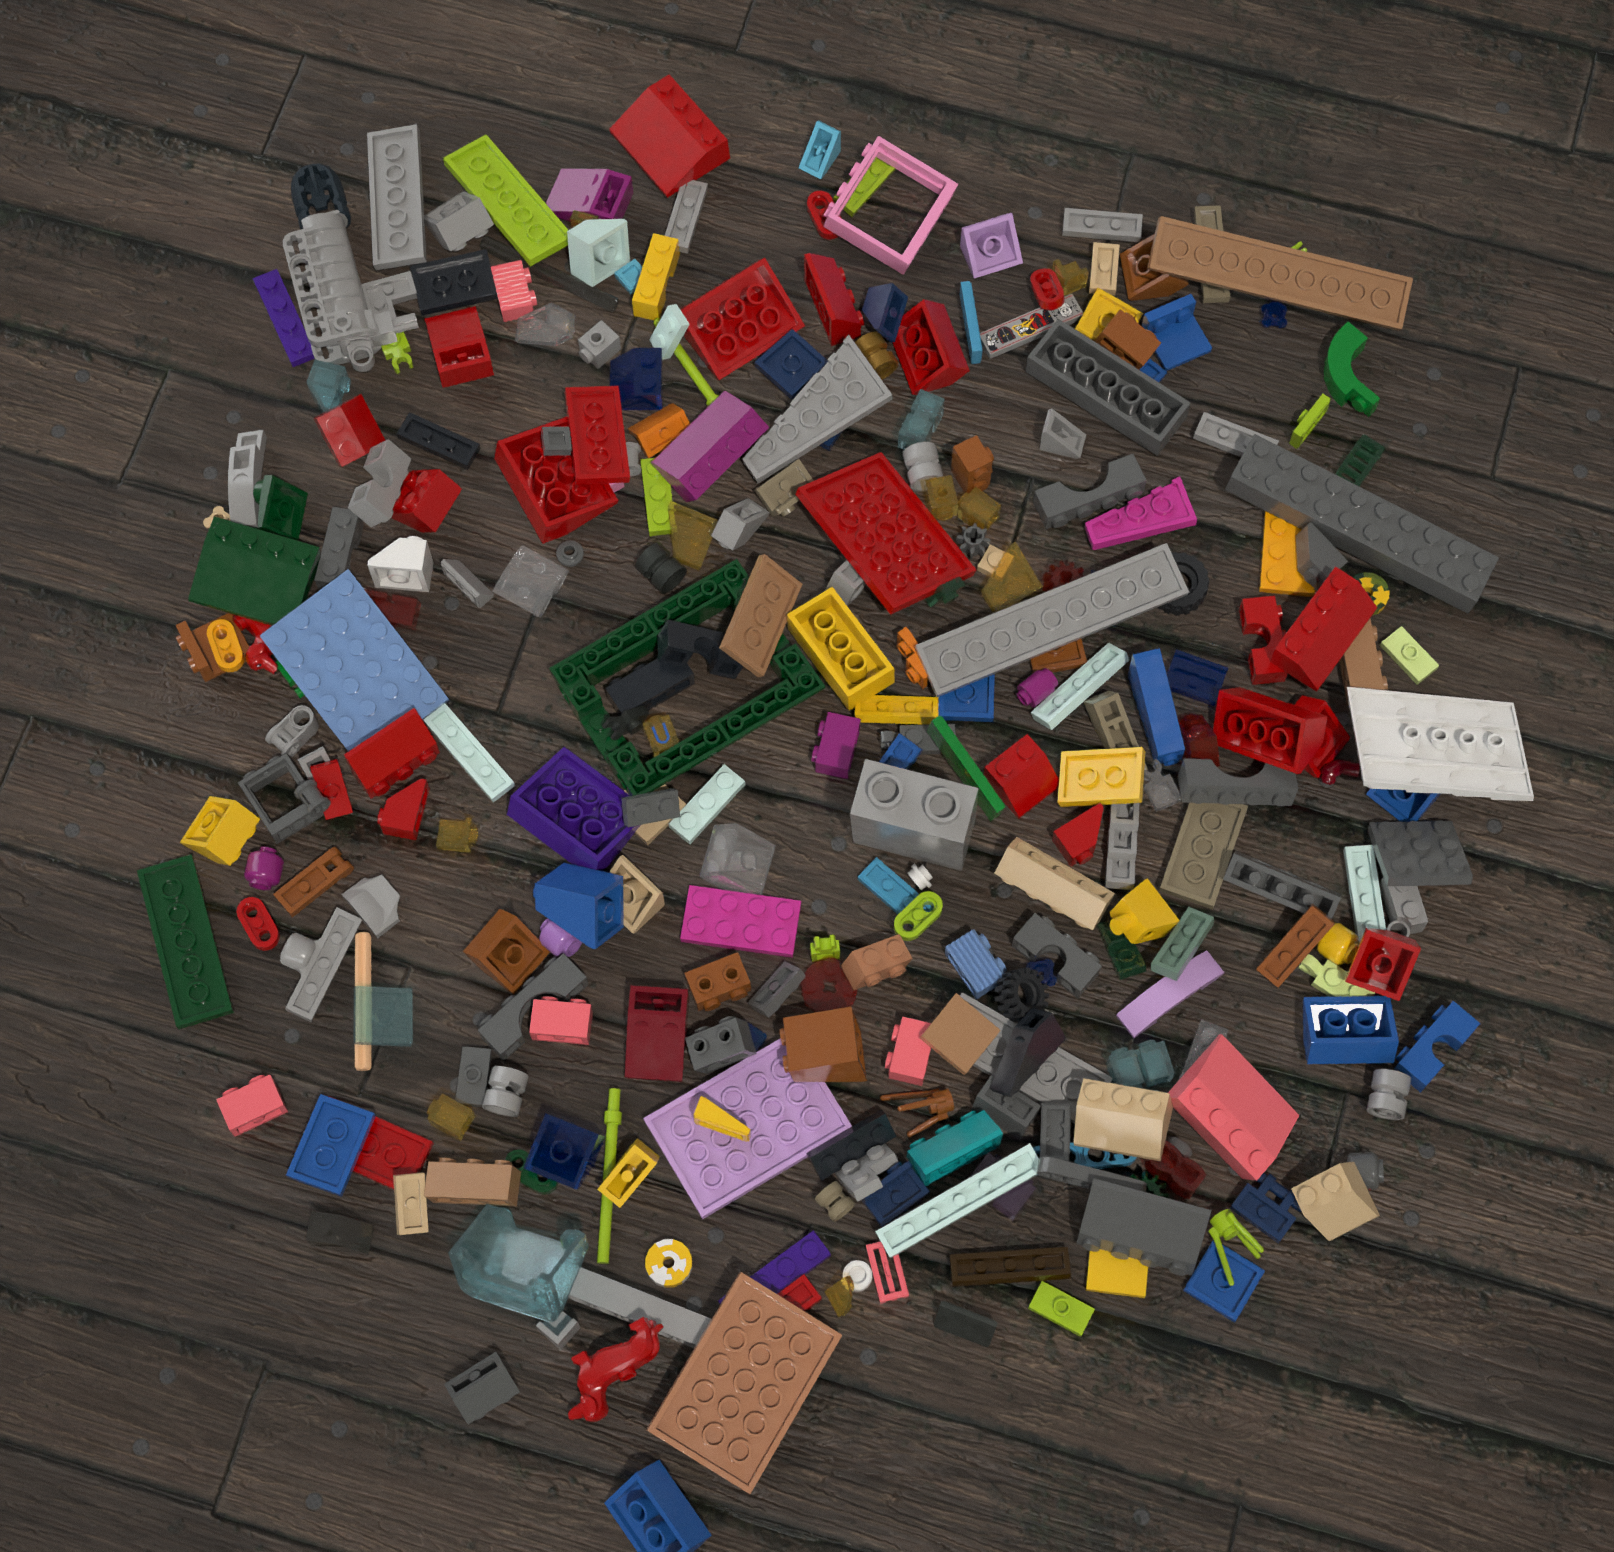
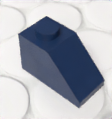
[862,283,908,343]

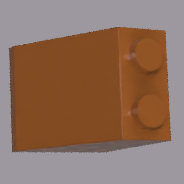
[780,1006,867,1082]

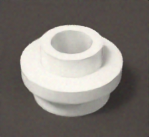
[908,863,933,890]

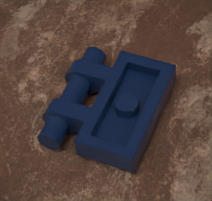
[1230,1173,1301,1244]

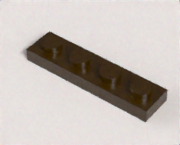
[950,1247,1071,1287]

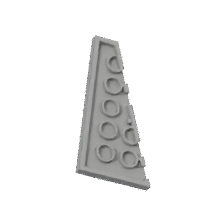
[743,335,893,483]

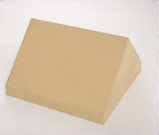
[609,855,665,934]

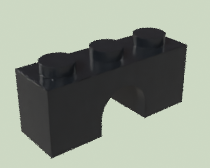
[658,620,744,679]

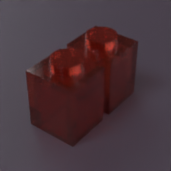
[364,589,421,630]

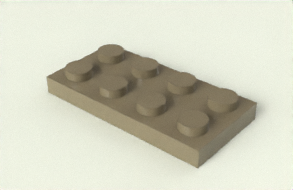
[1159,803,1248,910]

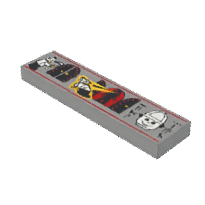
[980,294,1083,359]

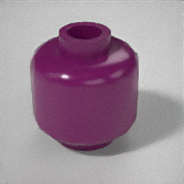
[244,847,284,891]

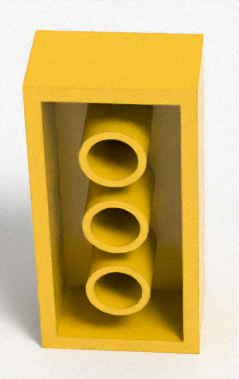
[787,587,895,711]

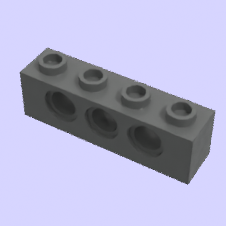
[1223,850,1342,919]

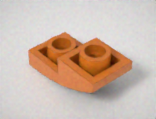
[896,627,928,689]

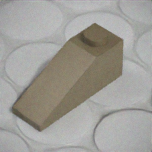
[1084,690,1148,771]

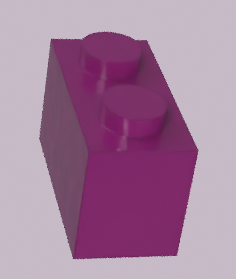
[811,712,861,779]

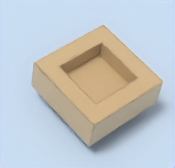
[977,545,1014,582]

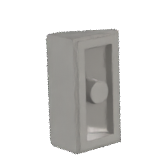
[441,559,494,608]

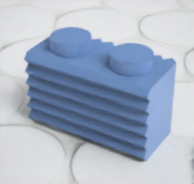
[945,929,1007,1000]

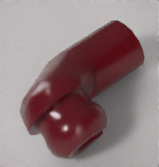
[1321,759,1360,785]

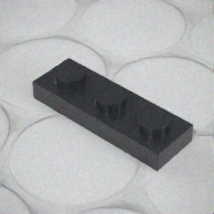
[397,412,481,470]
[806,1109,897,1181]

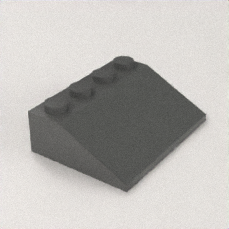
[1076,1178,1211,1275]

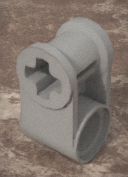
[265,705,319,758]

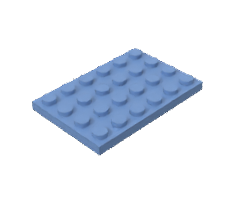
[260,569,449,752]

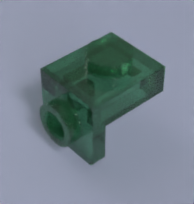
[925,577,965,608]

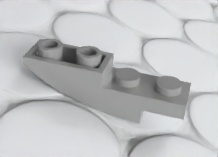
[228,430,267,528]

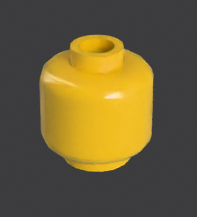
[1317,923,1359,965]

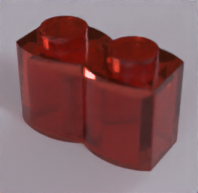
[1143,1141,1206,1199]

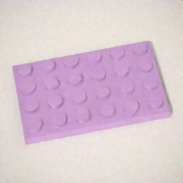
[643,1039,852,1220]

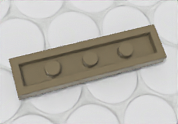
[1194,206,1230,303]

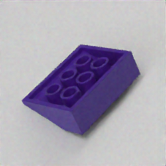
[507,747,641,871]

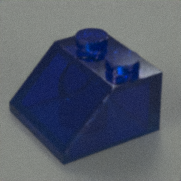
[610,348,663,410]
[524,1113,605,1190]

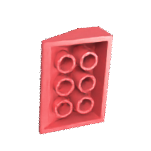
[1168,1034,1300,1181]

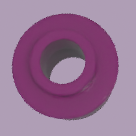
[1016,668,1058,707]

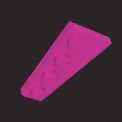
[1085,476,1197,550]

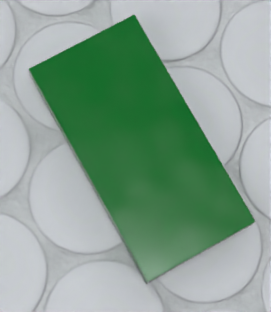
[927,715,1005,822]

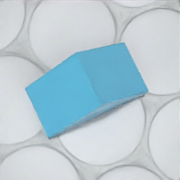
[799,120,841,179]

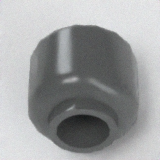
[1347,1152,1384,1190]

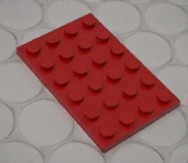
[795,452,977,615]

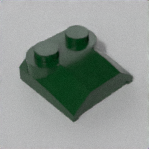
[253,475,308,541]

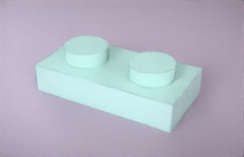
[649,304,690,360]

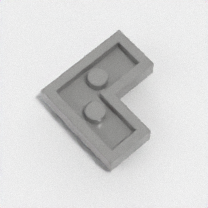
[361,271,417,319]
[835,1144,899,1201]

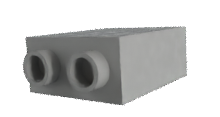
[850,759,978,871]

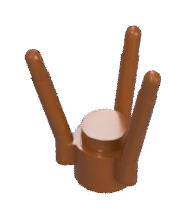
[880,1088,954,1137]

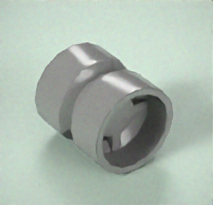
[903,442,944,492]
[482,1066,529,1117]
[1367,1069,1411,1120]

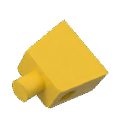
[1110,878,1180,944]

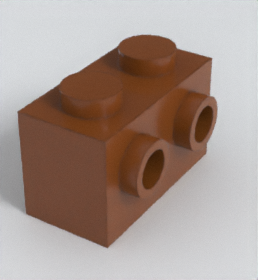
[1094,309,1161,370]
[951,435,994,496]
[685,952,751,1011]

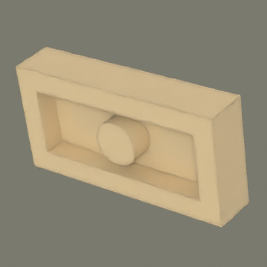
[1089,242,1120,296]
[393,1172,428,1235]

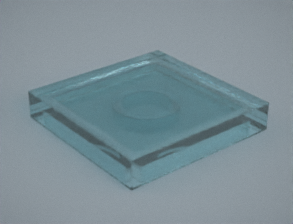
[354,986,413,1047]

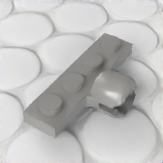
[280,907,362,1022]

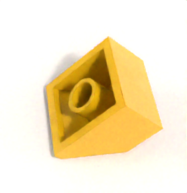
[180,796,260,866]

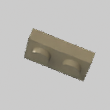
[754,459,814,517]

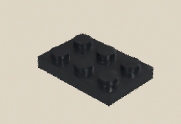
[410,249,498,316]

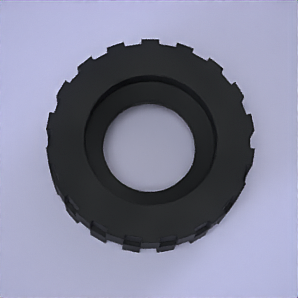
[1157,552,1209,616]

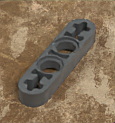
[1037,1157,1147,1192]

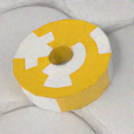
[645,1239,692,1288]

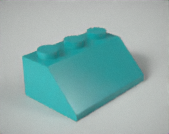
[906,1110,1003,1186]

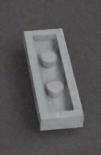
[665,180,708,254]
[1062,208,1143,242]
[1193,412,1279,457]

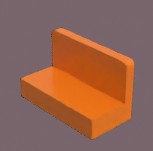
[628,403,690,458]

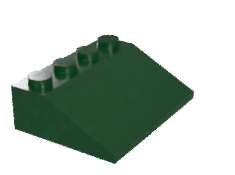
[188,516,320,626]

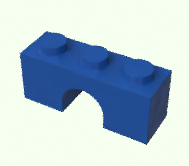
[1394,1001,1480,1093]

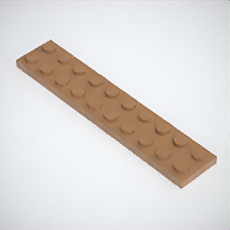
[1147,216,1413,331]

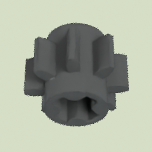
[956,523,990,559]

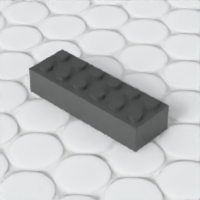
[1026,319,1191,456]

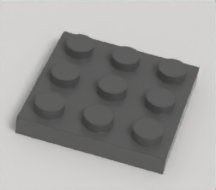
[1368,820,1473,887]

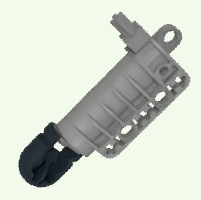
[283,163,419,372]

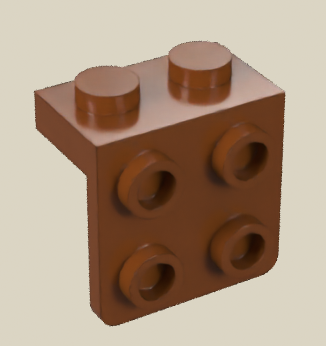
[175,613,249,682]

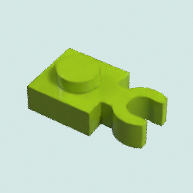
[381,332,413,374]
[810,935,840,962]

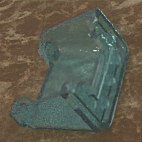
[448,1204,589,1322]

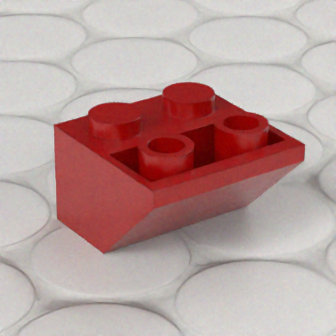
[391,469,462,532]

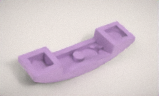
[1116,951,1224,1038]

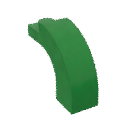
[1324,322,1380,417]

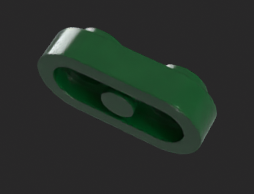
[505,1150,559,1195]

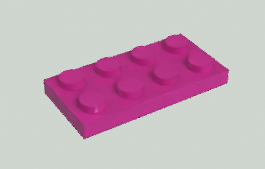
[680,885,801,958]

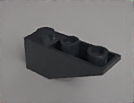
[990,1008,1066,1097]

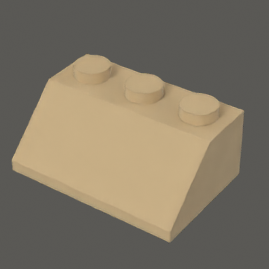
[1074,1078,1173,1161]

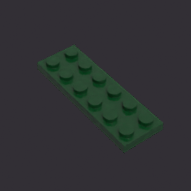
[137,854,234,1030]

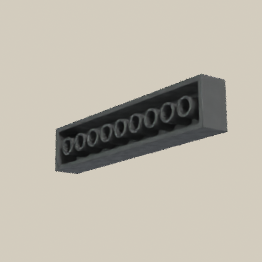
[1225,434,1499,614]

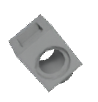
[825,560,866,606]

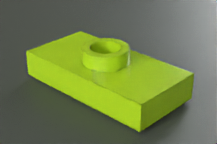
[1289,394,1331,449]
[1028,1281,1095,1337]

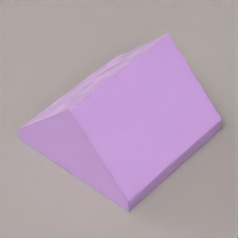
[960,213,1023,278]

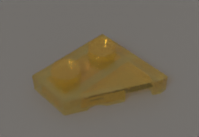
[668,501,719,571]
[981,542,1042,613]

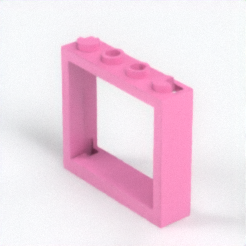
[823,136,958,275]

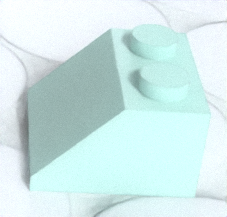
[567,219,630,287]

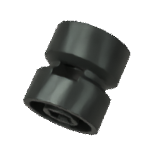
[635,542,687,594]

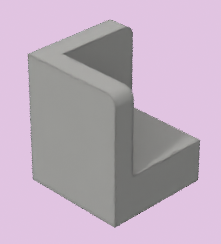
[536,1307,581,1350]

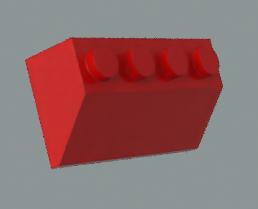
[1270,566,1377,692]
[1211,687,1327,774]

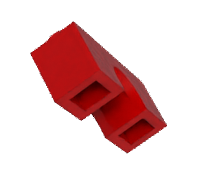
[1239,596,1288,685]

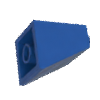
[533,863,624,949]

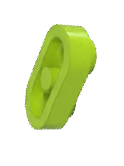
[894,891,943,941]

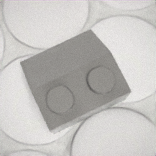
[424,191,494,252]

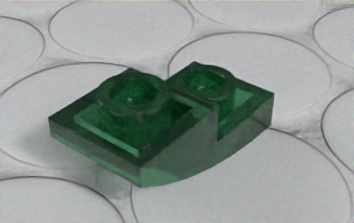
[1098,920,1146,980]

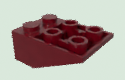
[625,985,690,1082]

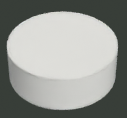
[843,1260,872,1292]

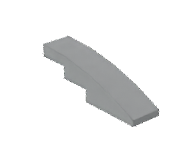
[1105,803,1139,890]

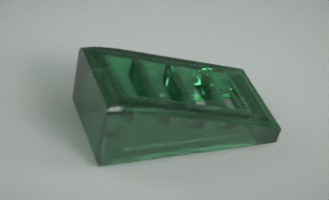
[1335,434,1385,487]

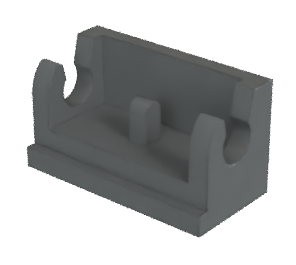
[972,1075,1041,1141]

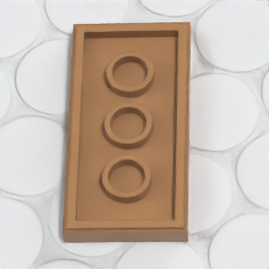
[719,554,803,677]

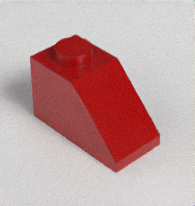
[377,779,430,841]
[1052,803,1103,867]

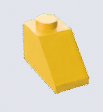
[597,1138,660,1208]

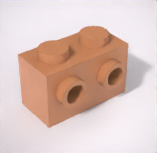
[841,934,913,990]

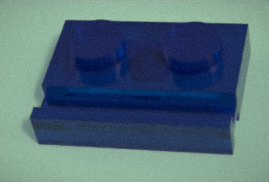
[1167,649,1228,706]

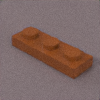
[1256,904,1335,988]

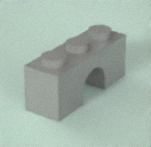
[348,439,411,527]

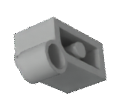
[1379,877,1428,937]

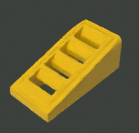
[693,1096,751,1142]

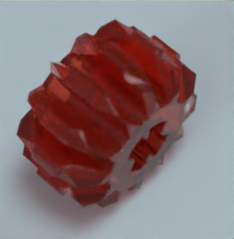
[1042,560,1085,592]

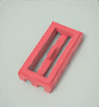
[866,1241,909,1304]

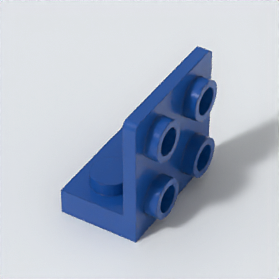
[1142,294,1212,371]

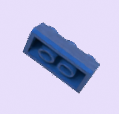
[1303,996,1399,1064]
[604,1460,712,1552]

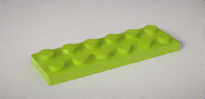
[443,135,569,267]

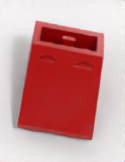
[425,306,494,388]

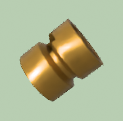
[855,331,899,380]

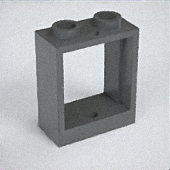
[238,753,324,844]

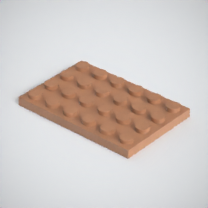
[646,1272,842,1494]

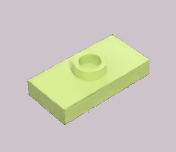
[1380,626,1439,685]

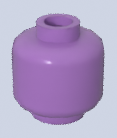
[539,919,582,957]

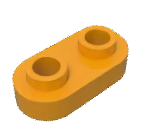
[207,619,244,672]

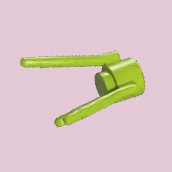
[1208,1209,1264,1286]

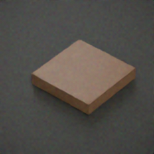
[920,993,1001,1075]

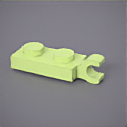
[1298,954,1375,997]

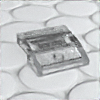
[492,545,569,618]

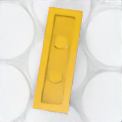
[855,695,939,725]

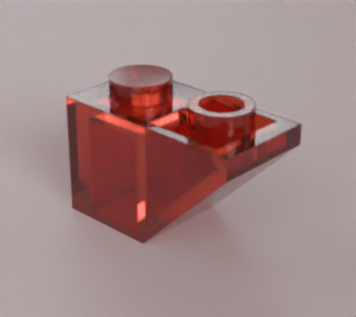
[1178,714,1220,767]

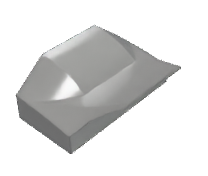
[341,874,400,939]

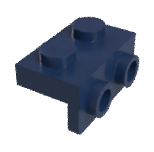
[861,1161,930,1228]

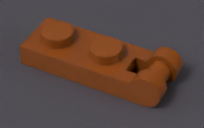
[273,847,354,918]

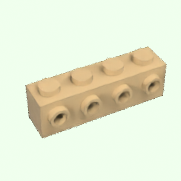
[994,837,1115,931]

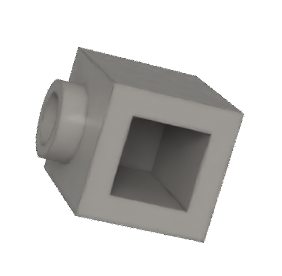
[578,320,621,369]

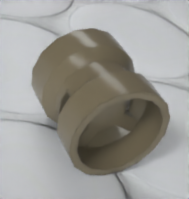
[815,1181,856,1222]

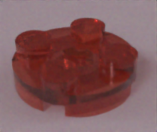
[801,957,858,1013]

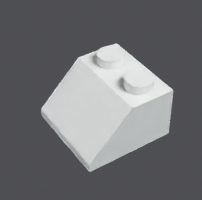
[367,536,433,592]

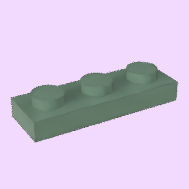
[1151,907,1214,981]

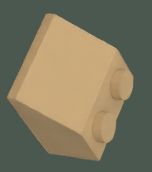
[1291,1162,1380,1241]

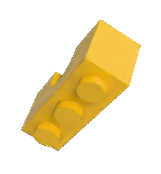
[632,233,680,321]

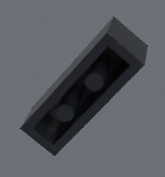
[606,656,695,716]

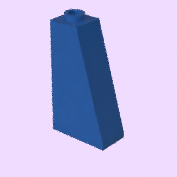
[1127,648,1185,766]

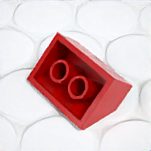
[804,253,864,346]
[893,299,970,395]
[344,708,440,799]

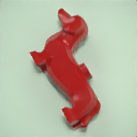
[232,614,278,675]
[568,1317,664,1422]

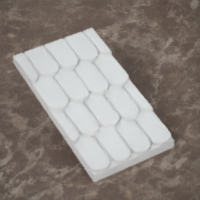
[1347,687,1534,801]

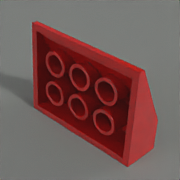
[609,74,730,198]
[680,258,805,381]
[494,416,619,544]

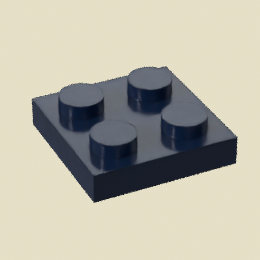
[755,329,828,400]

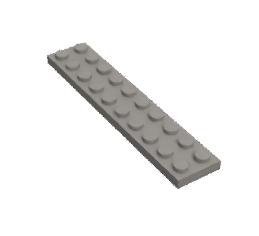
[915,543,1189,698]

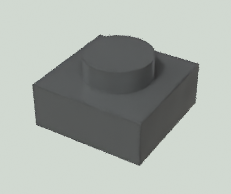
[541,427,572,456]

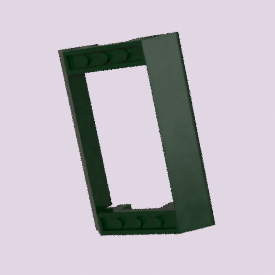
[549,559,826,796]

